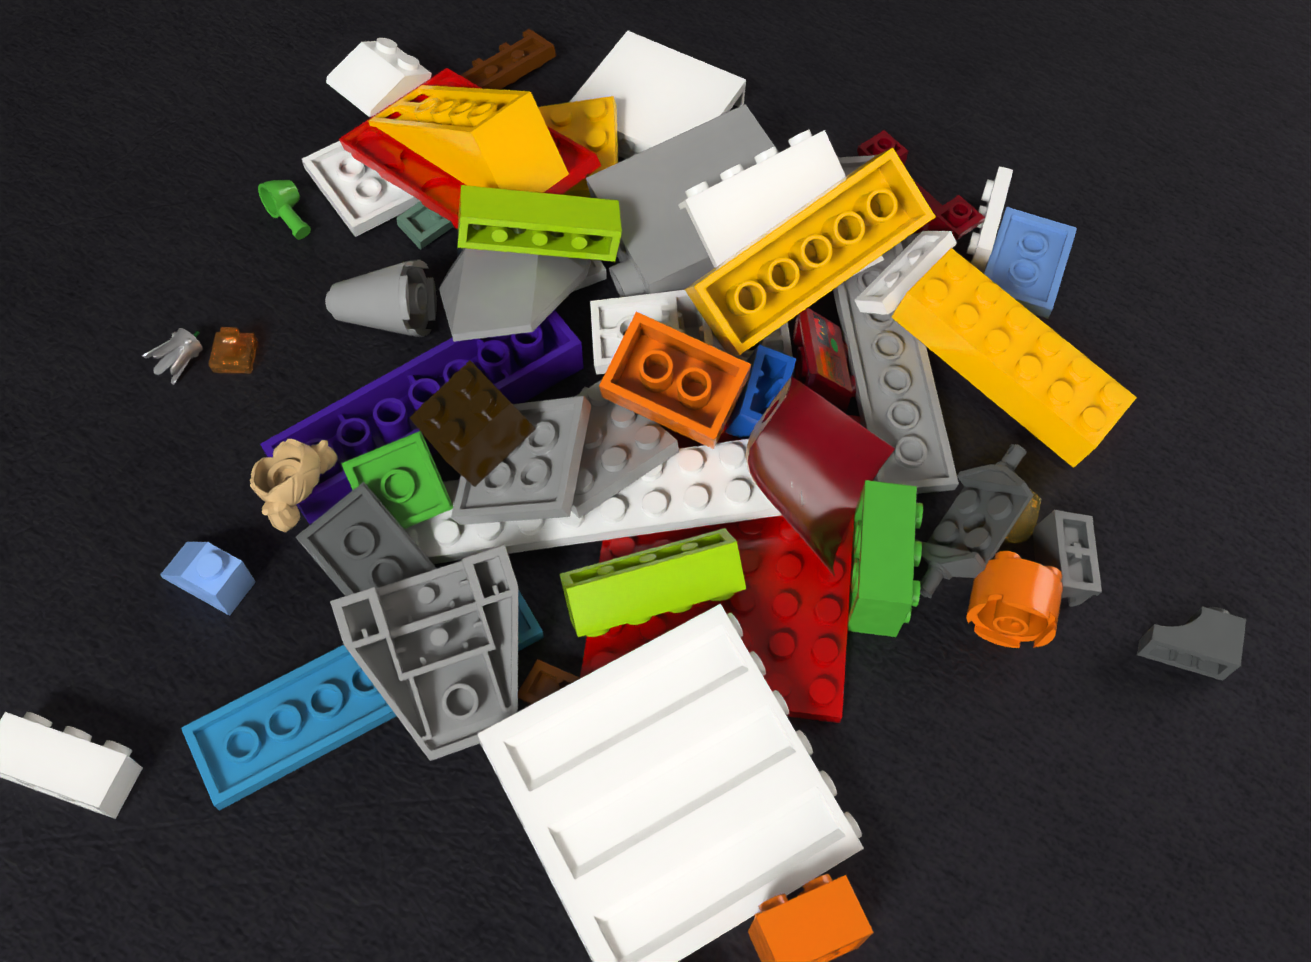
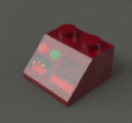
[791,308,856,413]

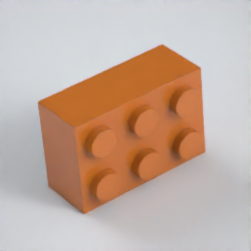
[599,312,751,449]

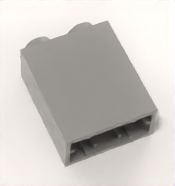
[586,104,779,297]

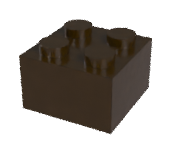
[409,360,536,487]

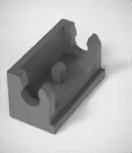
[1032,510,1102,607]

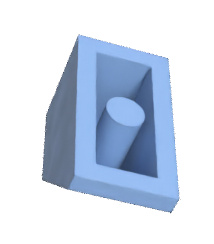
[160,542,256,616]

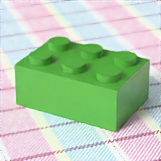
[847,480,923,637]

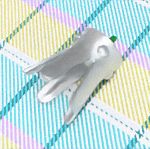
[142,328,203,385]

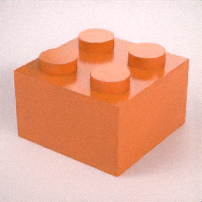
[748,874,874,962]

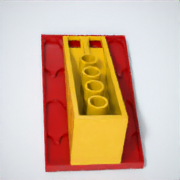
[339,68,601,229]

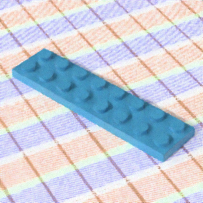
[181,589,544,810]

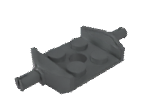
[915,444,1034,598]

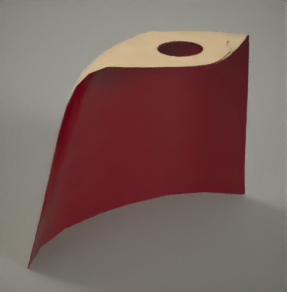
[745,376,895,576]

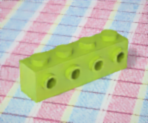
[458,185,622,261]
[560,528,746,637]

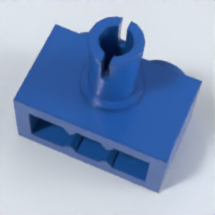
[725,344,796,439]

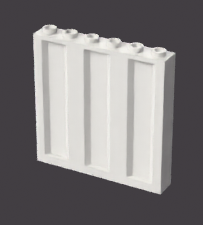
[478,604,864,962]

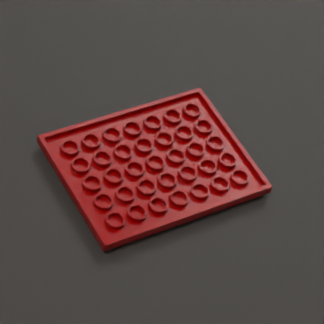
[580,415,860,723]

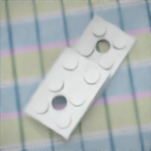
[590,290,795,377]

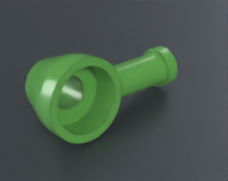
[258,180,311,240]

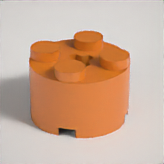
[966,551,1063,648]

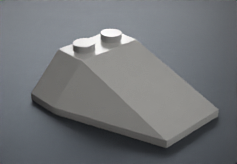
[439,248,591,342]
[330,545,519,761]

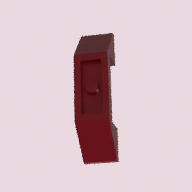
[857,130,985,240]

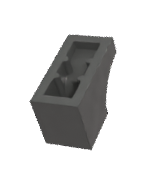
[1137,606,1246,681]

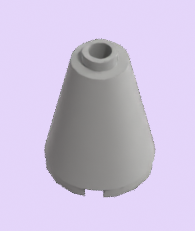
[325,260,437,337]

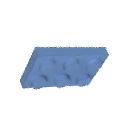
[984,207,1077,319]

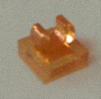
[209,327,258,374]

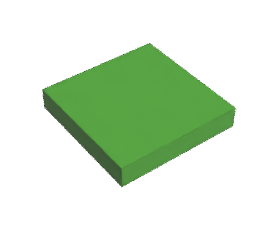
[341,431,453,529]

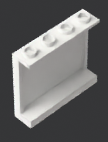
[570,31,746,159]
[678,130,884,277]

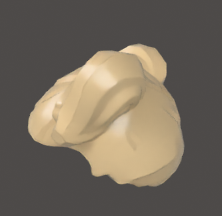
[250,439,337,532]

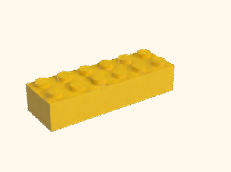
[684,148,935,356]
[891,248,1137,468]

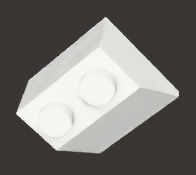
[326,38,432,117]

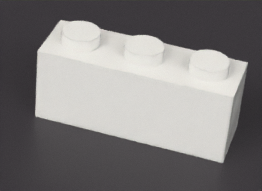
[0,712,143,819]

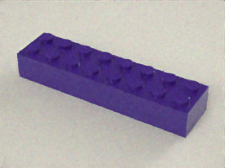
[260,310,583,525]

